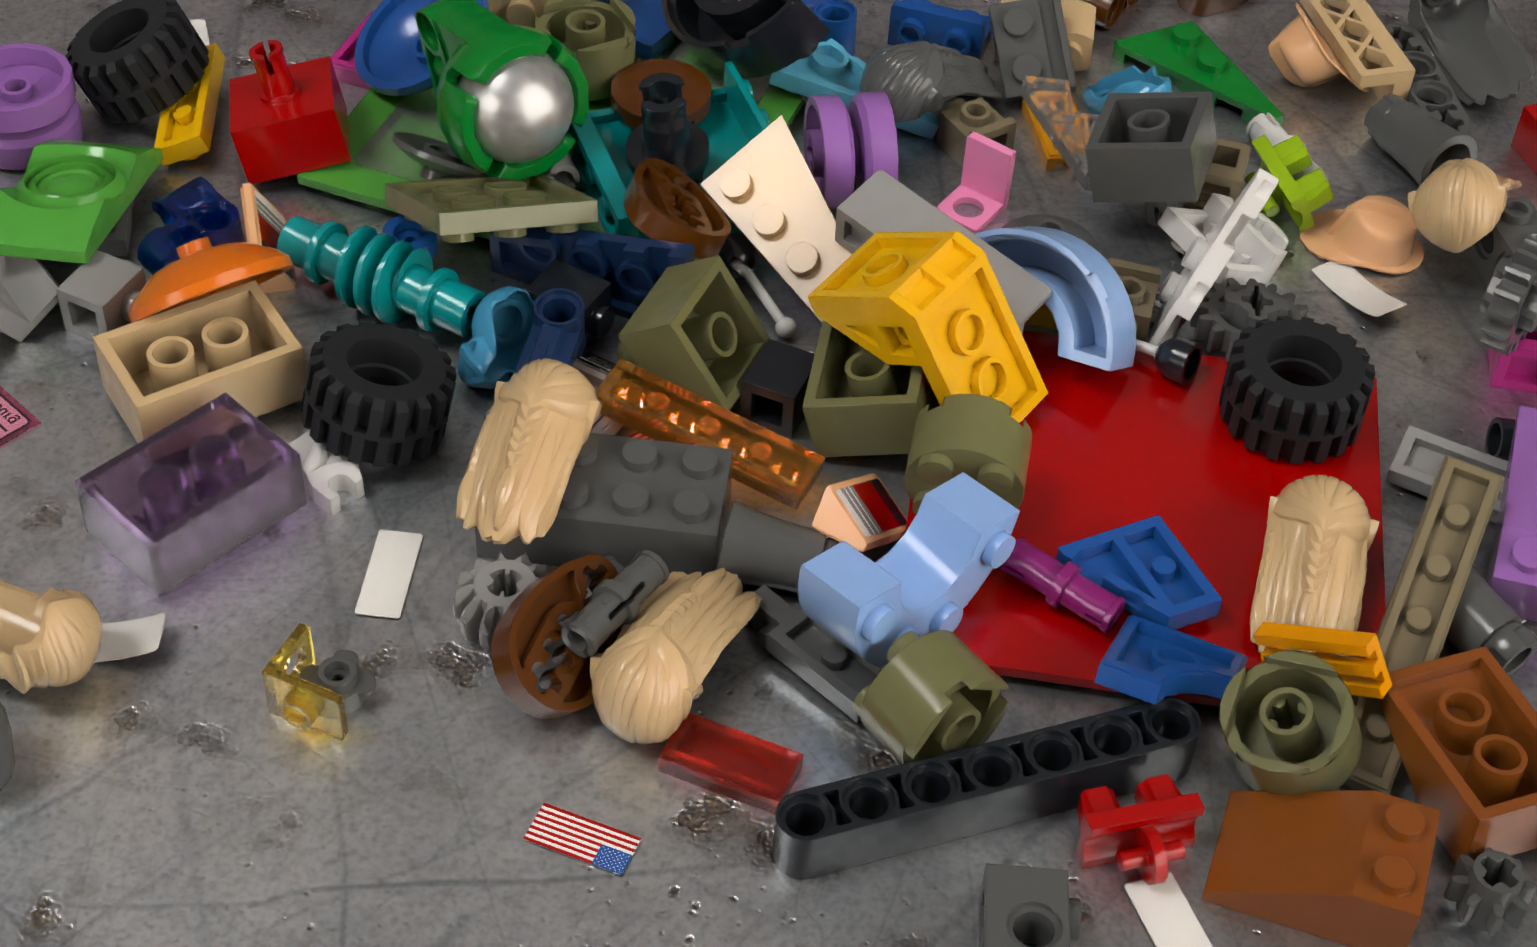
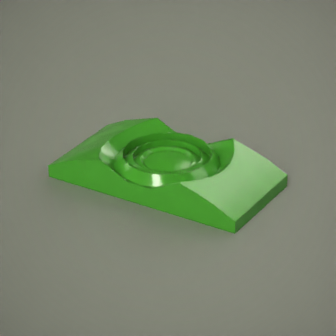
[0,139,163,264]

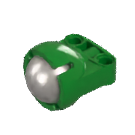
[415,0,589,180]

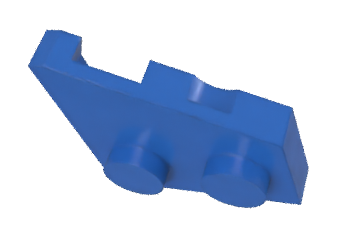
[1056,515,1222,630]

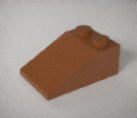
[1378,646,1537,863]
[1201,790,1441,947]

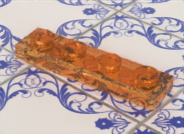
[596,358,825,510]

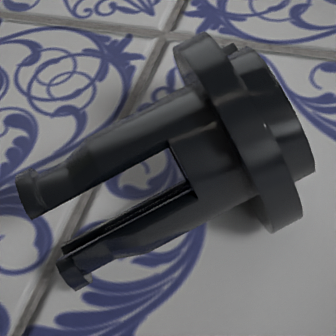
[626,73,710,185]

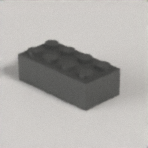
[475,433,733,576]

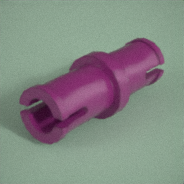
[1001,537,1127,634]

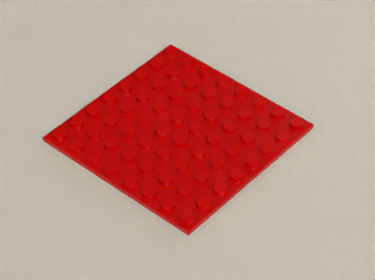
[905,331,1386,707]

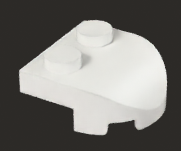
[1157,193,1289,287]

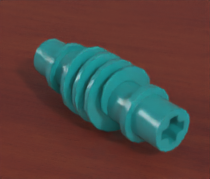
[277,215,486,338]

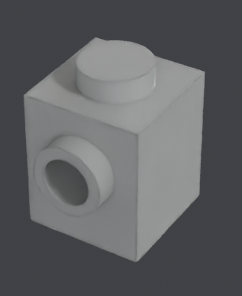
[56,250,146,341]

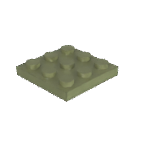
[385,174,598,243]

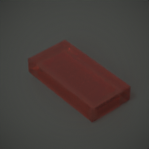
[658,712,804,815]

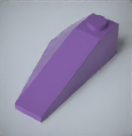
[1486,405,1537,622]

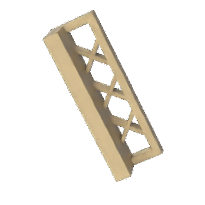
[1298,0,1416,101]

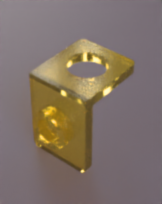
[262,623,348,741]

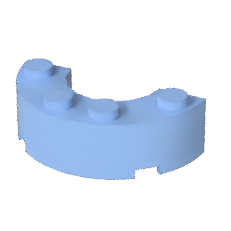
[975,226,1136,372]
[798,472,1020,665]

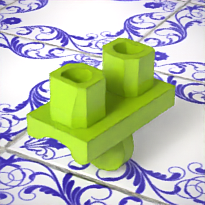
[1240,134,1334,233]

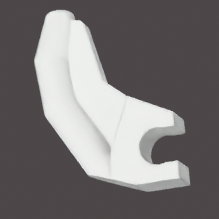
[301,441,364,517]

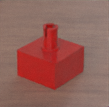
[230,40,351,185]

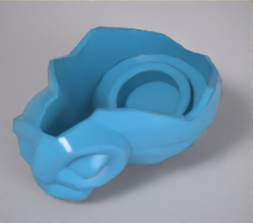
[1081,65,1173,119]
[457,286,534,389]

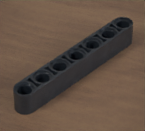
[772,697,1202,880]

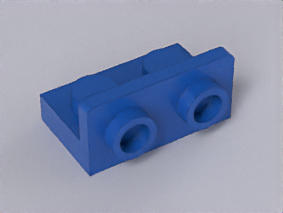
[887,0,992,60]

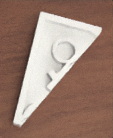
[1146,168,1279,346]

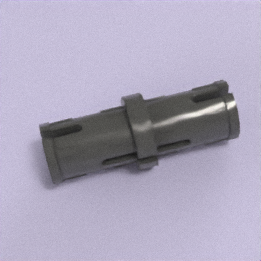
[561,550,669,658]

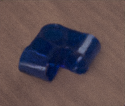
[137,176,245,275]

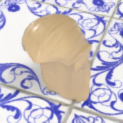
[1407,158,1522,253]
[456,358,602,545]
[1250,475,1380,657]
[590,568,762,744]
[0,580,102,694]

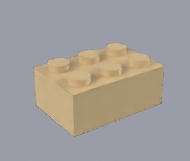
[93,280,307,458]

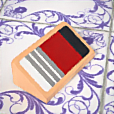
[240,183,297,293]
[811,473,907,553]

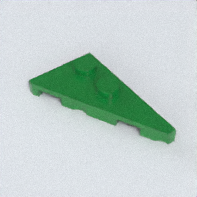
[1112,21,1284,127]

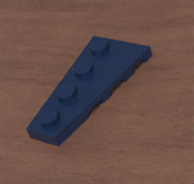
[489,227,695,319]

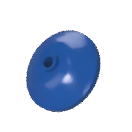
[354,0,489,96]

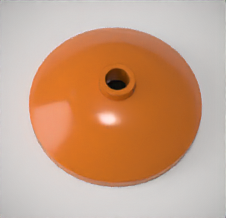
[128,237,294,323]

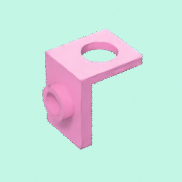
[936,131,1016,234]

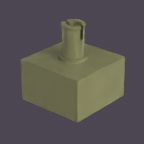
[617,255,771,424]

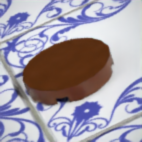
[611,59,711,129]

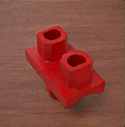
[1076,774,1205,885]

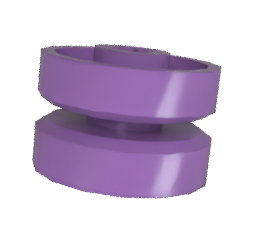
[0,43,84,170]
[804,91,898,210]

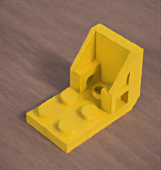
[807,231,1048,423]

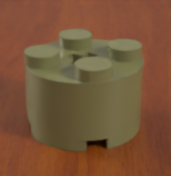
[535,0,636,101]
[904,394,1033,515]
[852,630,1009,764]
[1219,651,1362,794]

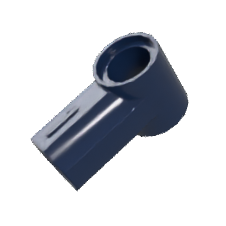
[515,288,586,373]

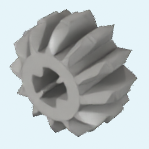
[452,550,548,655]

